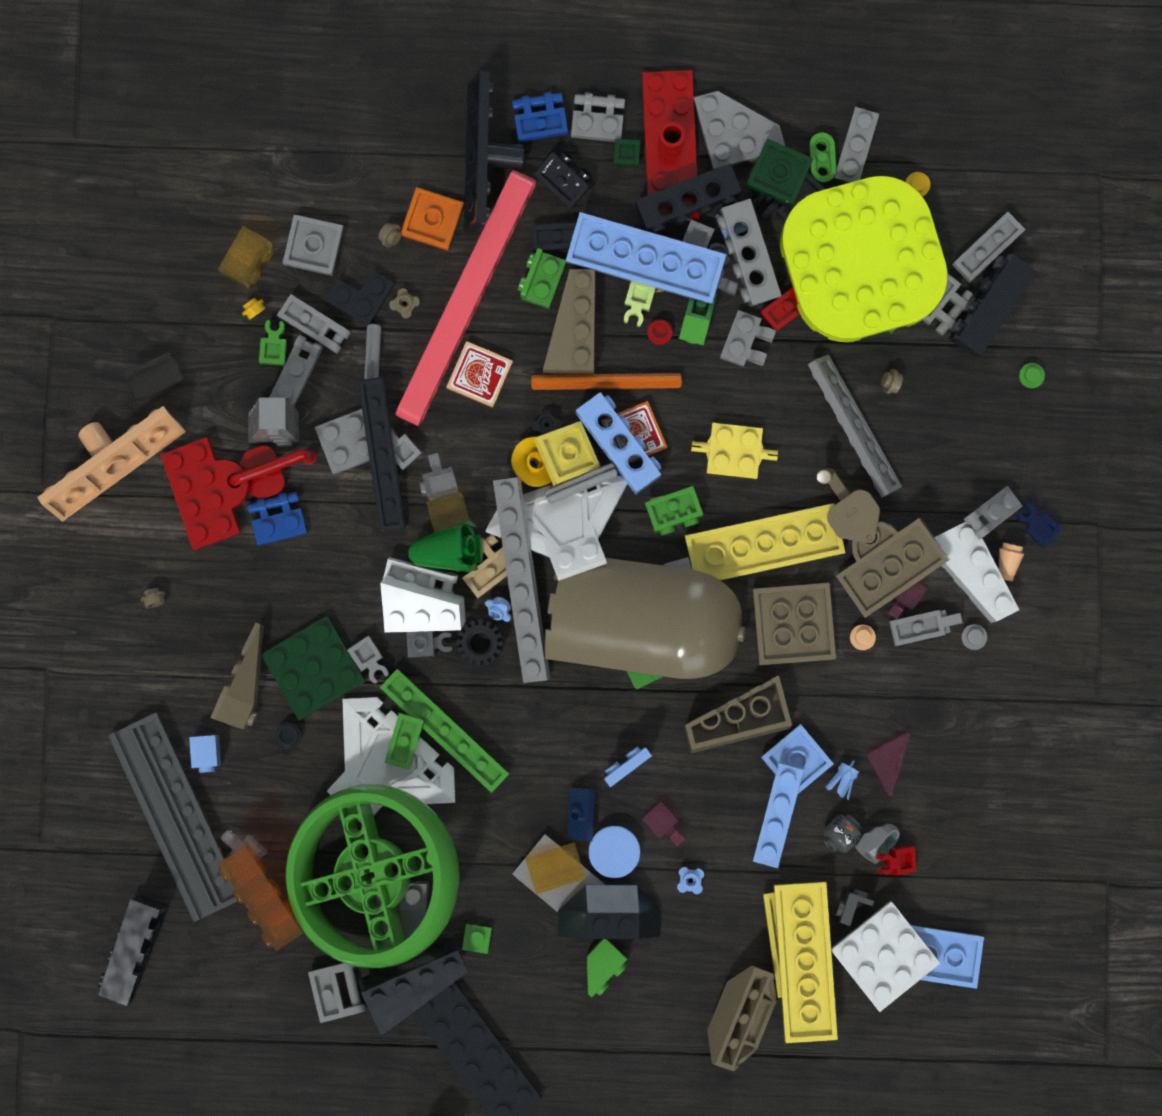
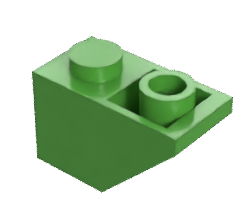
[587,939,627,997]

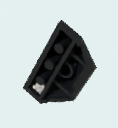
[558,885,661,939]

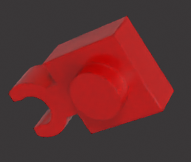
[876,845,916,876]

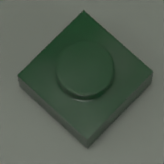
[614,139,640,167]

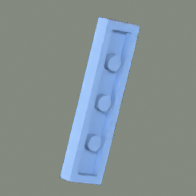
[753,762,804,868]

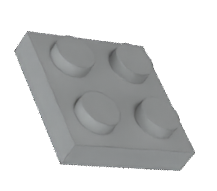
[283,215,344,276]
[315,409,369,475]

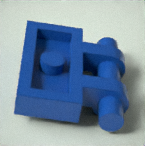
[512,91,568,142]
[247,491,308,546]

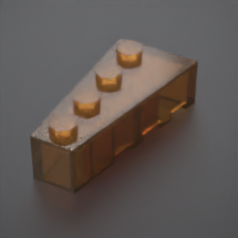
[218,843,303,951]

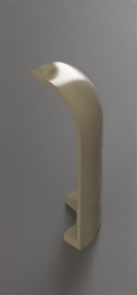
[545,558,746,679]

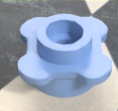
[485,597,511,622]
[677,867,704,894]

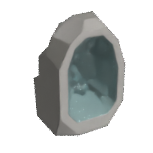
[855,823,900,864]

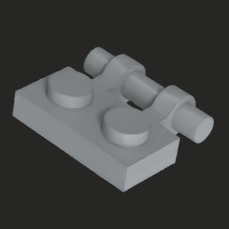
[571,92,625,142]
[923,274,974,336]

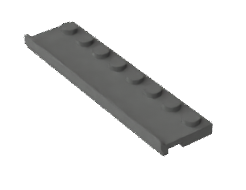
[108,712,243,922]

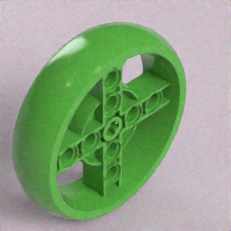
[285,784,460,968]

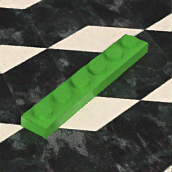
[380,669,509,793]

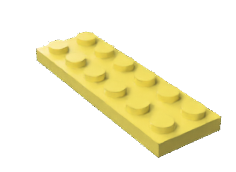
[685,503,845,581]
[774,882,838,1043]

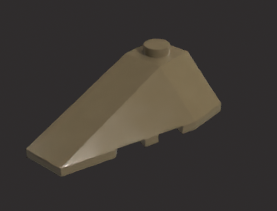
[210,623,264,730]

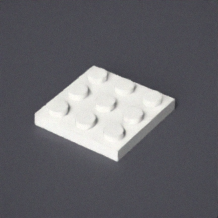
[831,901,940,1012]

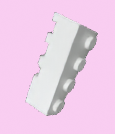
[935,522,1019,623]

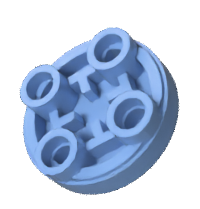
[589,826,640,878]

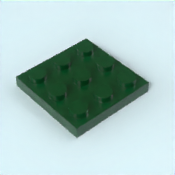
[261,616,366,721]

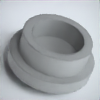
[961,624,987,650]

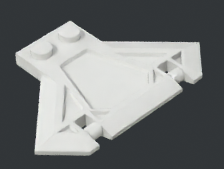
[486,475,627,581]
[327,697,455,823]

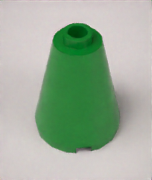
[408,520,483,572]

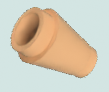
[998,542,1024,581]

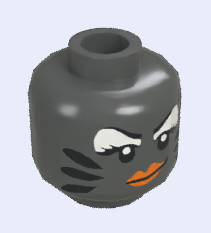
[823,815,862,853]

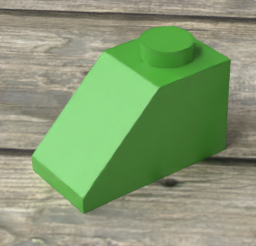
[679,293,717,345]

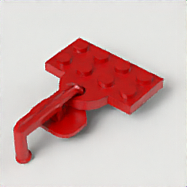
[161,437,317,550]

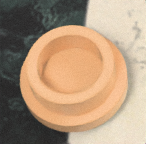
[850,625,876,650]

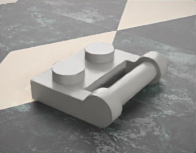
[308,962,366,1023]

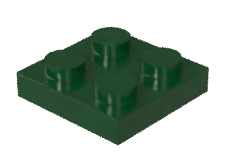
[746,138,813,206]

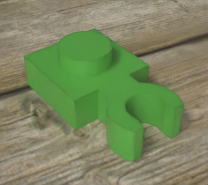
[259,320,287,366]

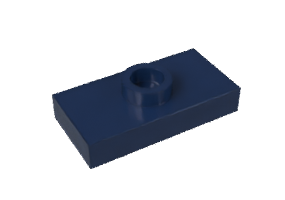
[567,788,595,841]

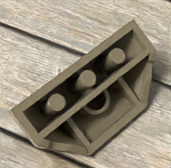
[707,966,776,1071]

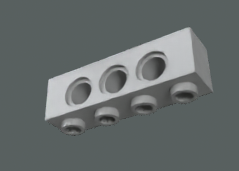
[717,199,781,307]

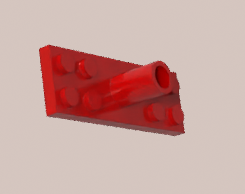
[642,70,699,221]

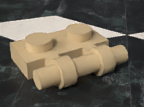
[457,534,507,599]

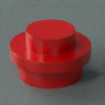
[647,319,673,345]

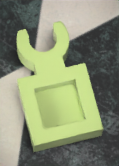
[624,281,656,327]

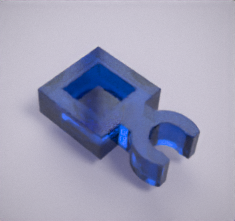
[1015,503,1062,548]

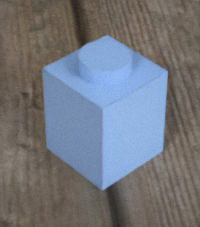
[189,735,221,773]

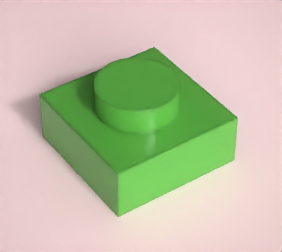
[462,923,492,954]

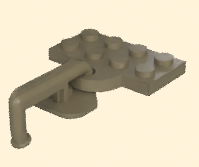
[816,468,950,618]

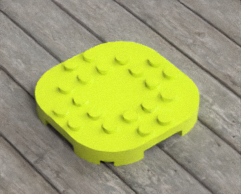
[780,176,947,342]

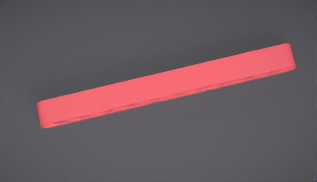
[396,169,536,426]

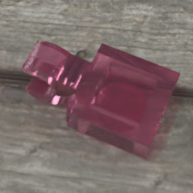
[887,582,927,620]
[642,802,685,846]

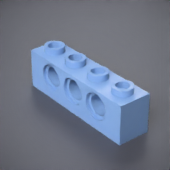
[576,392,662,495]

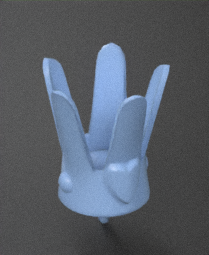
[825,760,859,800]

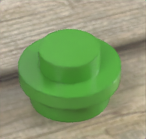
[1019,363,1045,389]

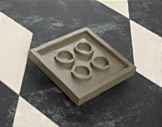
[752,583,836,665]

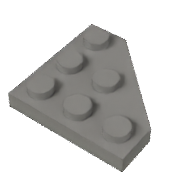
[694,91,785,170]

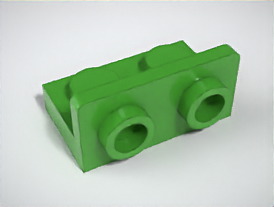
[518,248,566,309]
[645,486,703,536]

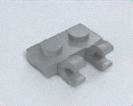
[720,310,776,367]

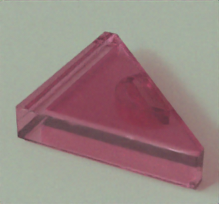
[866,732,910,797]

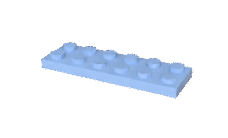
[566,212,726,304]

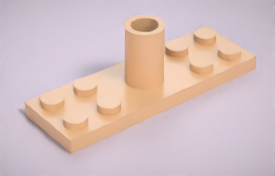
[37,406,186,522]

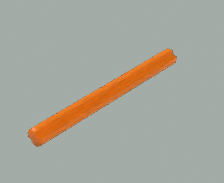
[531,373,682,390]

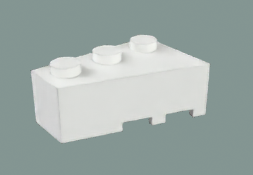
[380,575,466,632]

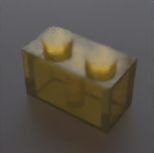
[218,226,273,289]

